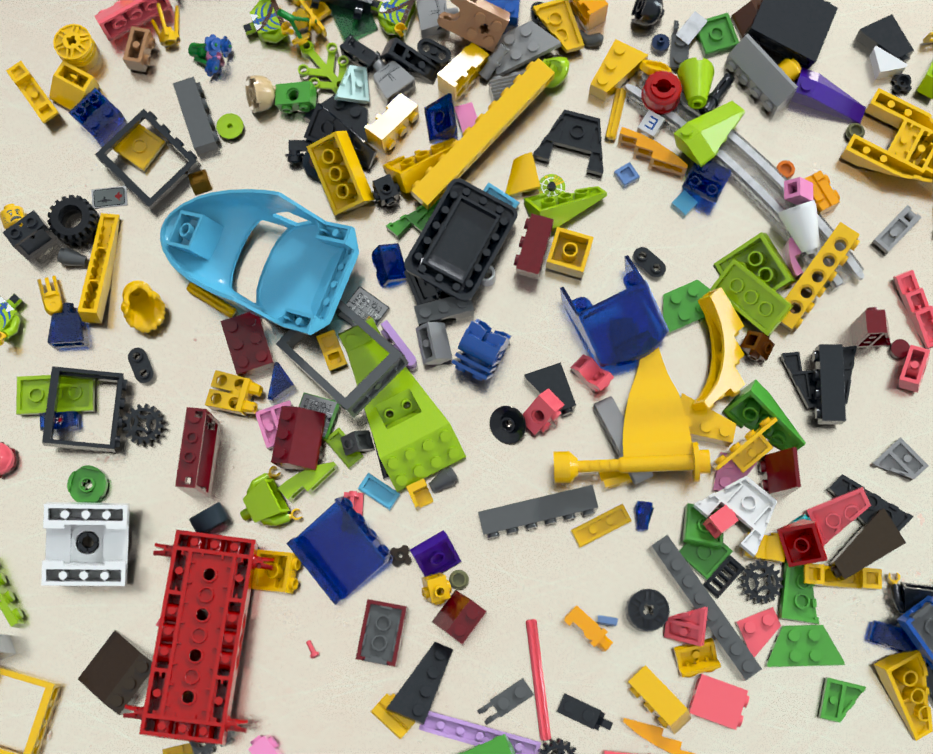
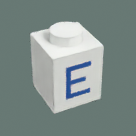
[637,110,665,140]

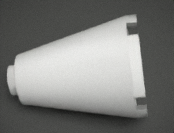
[778,200,820,255]

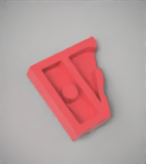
[735,607,781,657]

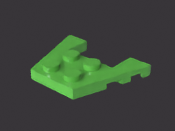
[386,199,440,239]

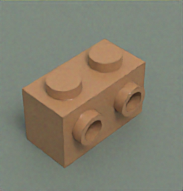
[123,26,155,72]

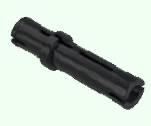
[699,73,735,115]

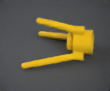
[151,3,179,46]

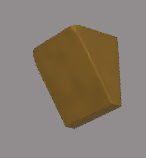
[188,169,212,195]

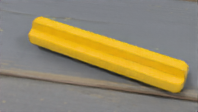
[605,88,626,140]
[186,282,237,318]

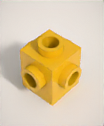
[421,572,452,605]

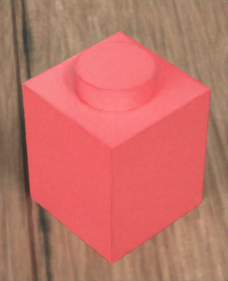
[703,505,738,539]

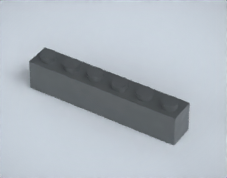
[478,485,598,539]

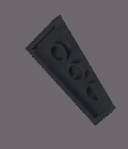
[304,103,377,169]

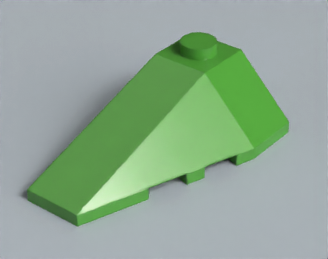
[723,379,806,450]

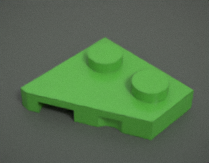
[818,677,866,723]

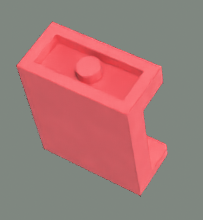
[688,674,750,730]

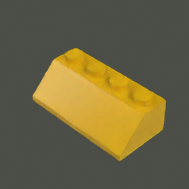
[306,131,375,216]

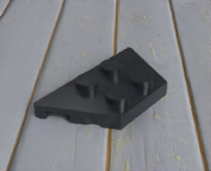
[303,94,369,142]

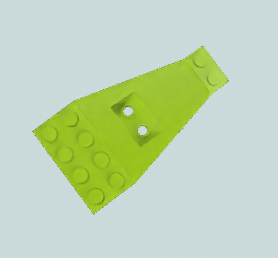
[338,317,466,492]

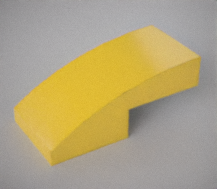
[316,330,347,371]

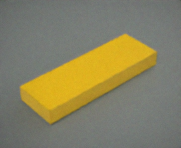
[571,503,632,548]

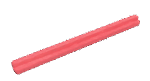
[526,619,551,741]

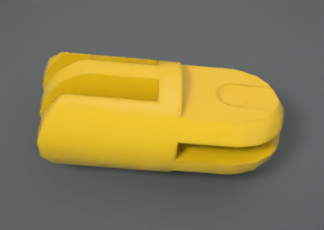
[37,276,63,316]

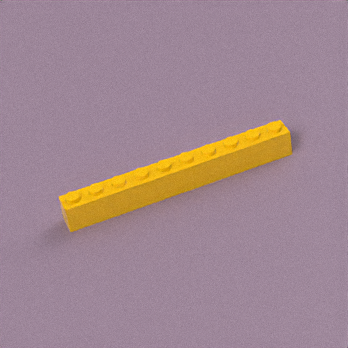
[411,58,555,210]

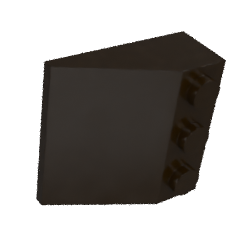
[78,630,153,715]

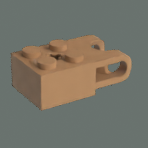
[437,0,510,52]

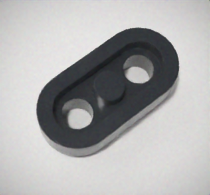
[417,38,451,66]
[632,247,666,280]
[128,348,155,385]

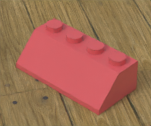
[94,0,171,41]

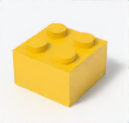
[546,227,594,278]

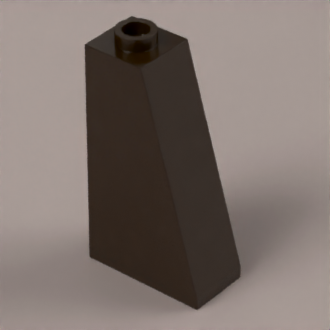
[830,508,906,580]

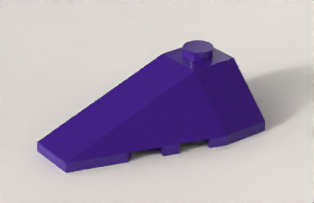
[791,67,866,124]

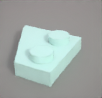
[334,65,369,104]

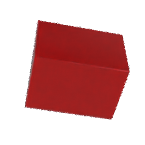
[777,519,828,567]

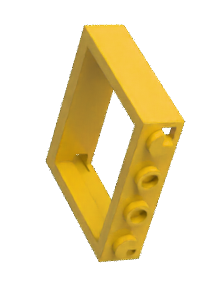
[0,666,61,754]

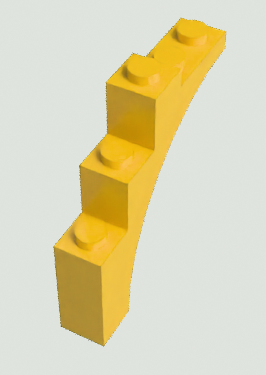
[691,287,745,411]

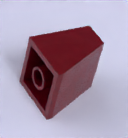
[432,590,487,646]

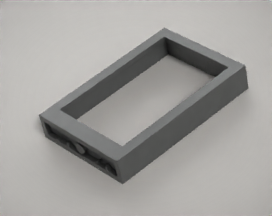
[276,300,409,418]

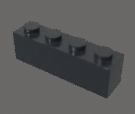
[812,344,846,424]

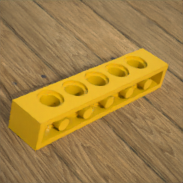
[780,222,860,331]

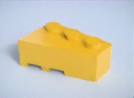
[437,43,490,102]

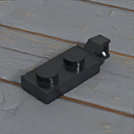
[556,693,613,730]

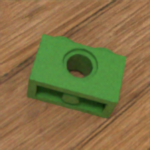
[275,81,317,113]

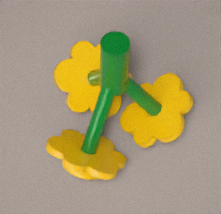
[277,8,317,46]

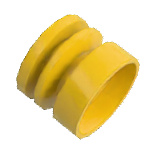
[53,24,100,72]

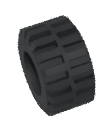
[47,195,99,246]

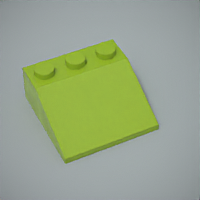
[714,232,796,293]

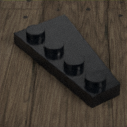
[827,474,914,531]
[386,642,453,725]

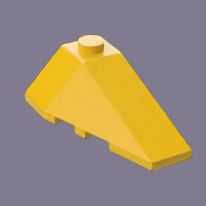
[382,138,456,194]
[874,650,933,741]

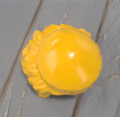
[121,281,166,333]

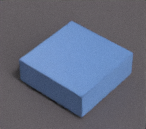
[614,162,640,188]
[596,615,618,627]

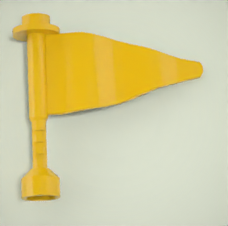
[553,337,711,483]

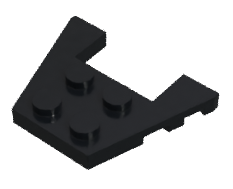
[533,109,604,176]
[781,346,857,409]

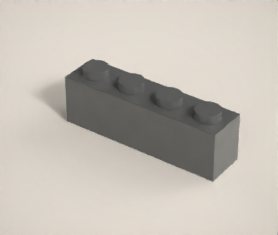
[173,76,220,155]

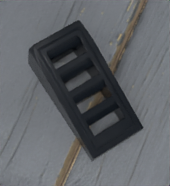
[703,555,745,599]

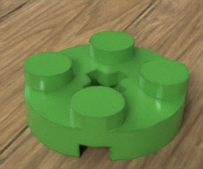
[67,465,108,503]

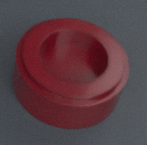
[889,339,910,359]

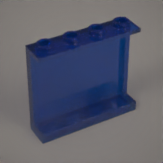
[286,496,393,605]

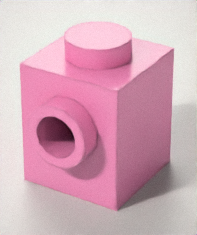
[784,177,813,205]
[248,735,281,754]

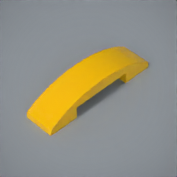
[6,61,59,123]
[804,563,882,589]

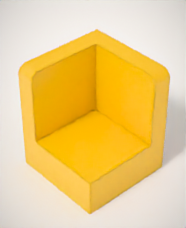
[406,478,434,510]

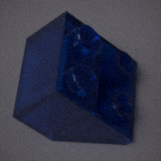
[68,88,126,145]
[682,160,732,204]

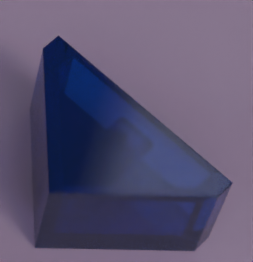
[267,362,296,403]

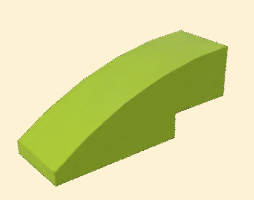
[278,462,338,502]

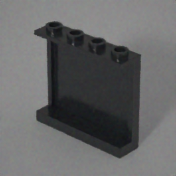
[744,0,838,69]

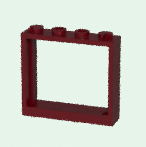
[175,407,220,498]

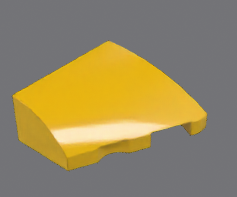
[505,152,540,197]

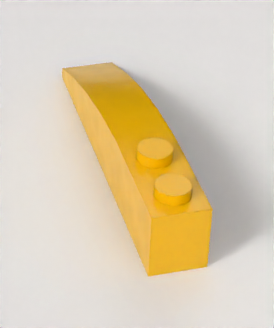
[77,213,120,324]

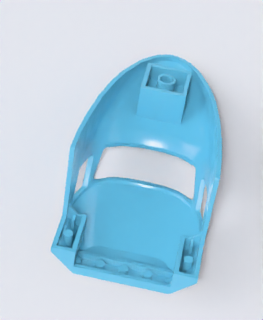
[160,189,359,335]

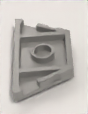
[496,21,562,76]

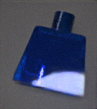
[47,303,89,348]

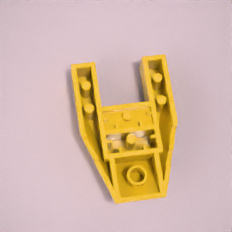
[840,88,933,183]

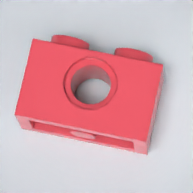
[899,345,930,393]
[523,388,564,435]

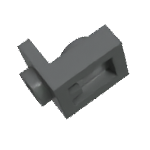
[341,430,374,455]

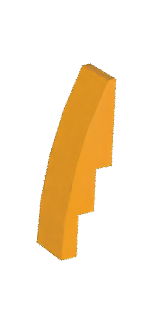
[618,127,688,175]
[621,718,694,754]

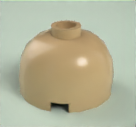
[245,75,276,113]

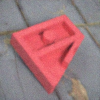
[664,607,708,646]

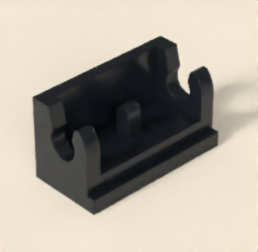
[340,34,382,73]

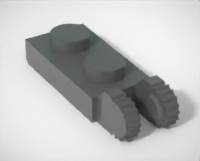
[669,20,689,70]
[477,678,534,725]

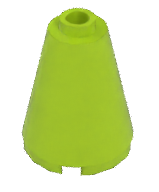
[677,57,714,109]

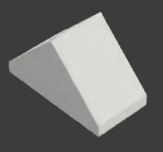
[869,46,908,80]

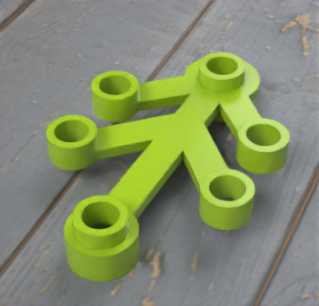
[298,40,349,94]

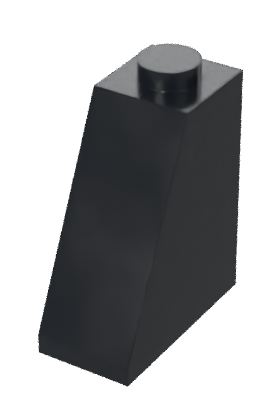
[856,14,914,63]
[524,362,576,416]

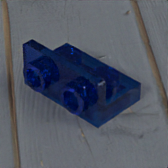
[372,243,407,286]

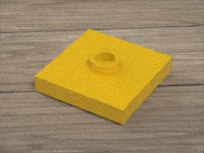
[113,124,166,172]

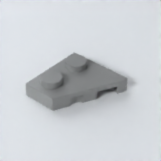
[872,437,929,479]

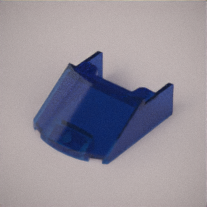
[560,255,669,367]

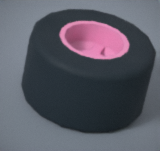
[189,502,229,533]

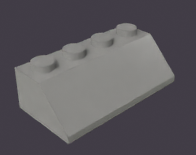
[725,34,798,115]

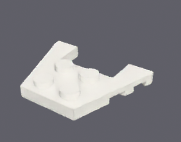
[693,476,777,557]

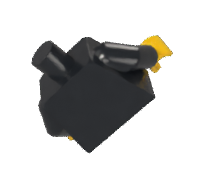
[886,573,933,615]

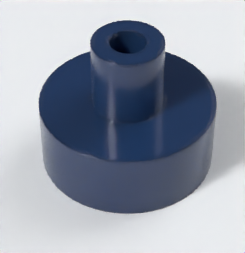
[651,34,670,54]

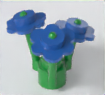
[188,34,232,77]

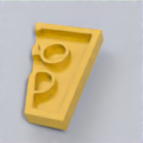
[532,0,584,53]

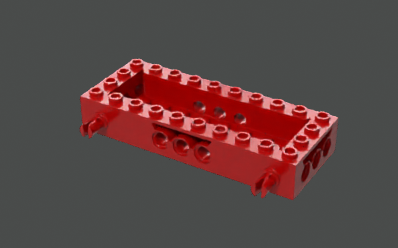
[123,530,275,746]

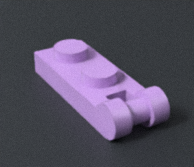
[380,320,417,370]

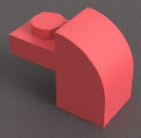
[570,354,614,392]

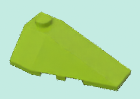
[674,101,745,167]
[524,186,607,229]

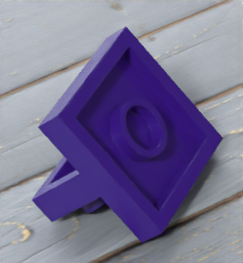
[410,530,462,577]

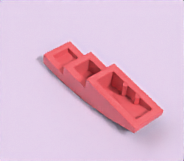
[893,270,933,348]

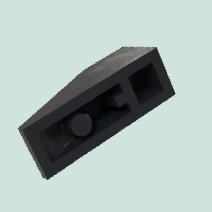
[380,37,440,83]

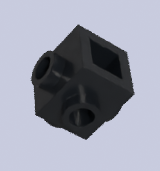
[372,174,401,206]

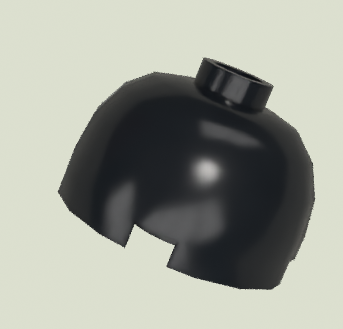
[631,0,665,26]

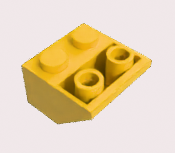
[49,61,100,116]

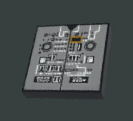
[337,286,390,327]

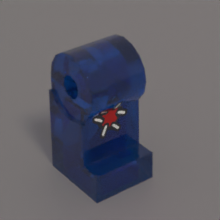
[39,411,79,433]

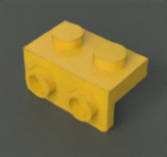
[673,638,721,677]

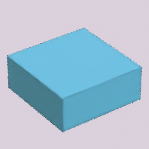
[671,190,698,217]

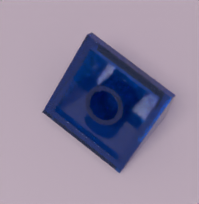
[424,93,458,142]

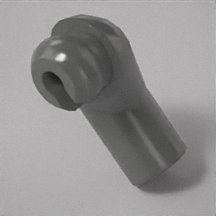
[580,30,604,47]

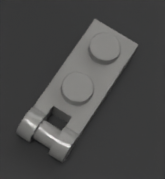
[872,205,922,254]

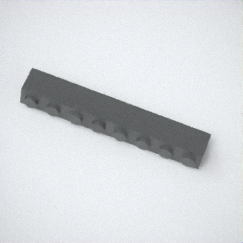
[649,535,762,681]

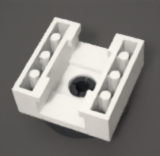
[41,502,130,586]

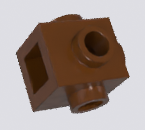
[740,330,775,361]

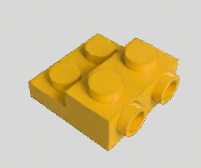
[251,550,301,594]

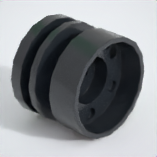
[624,589,670,633]

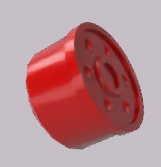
[641,71,682,115]

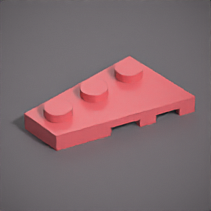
[807,487,871,546]

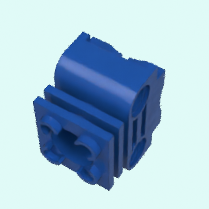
[451,319,512,381]

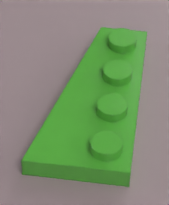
[779,557,819,624]

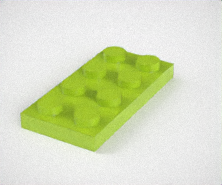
[710,259,793,336]
[16,375,95,415]

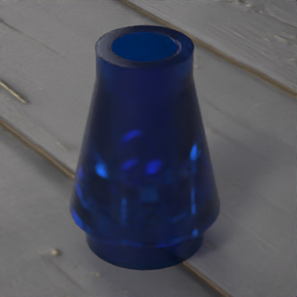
[635,501,654,530]

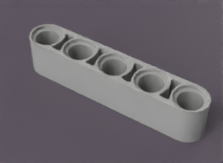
[593,396,653,485]

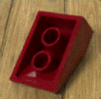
[759,447,801,496]

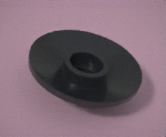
[490,406,526,443]

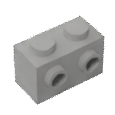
[415,322,453,365]

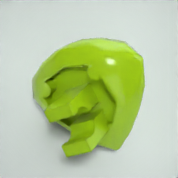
[543,57,569,88]

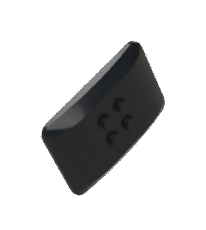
[404,178,518,302]

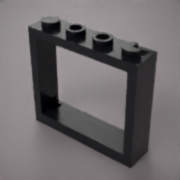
[95,109,198,211]
[42,366,127,452]

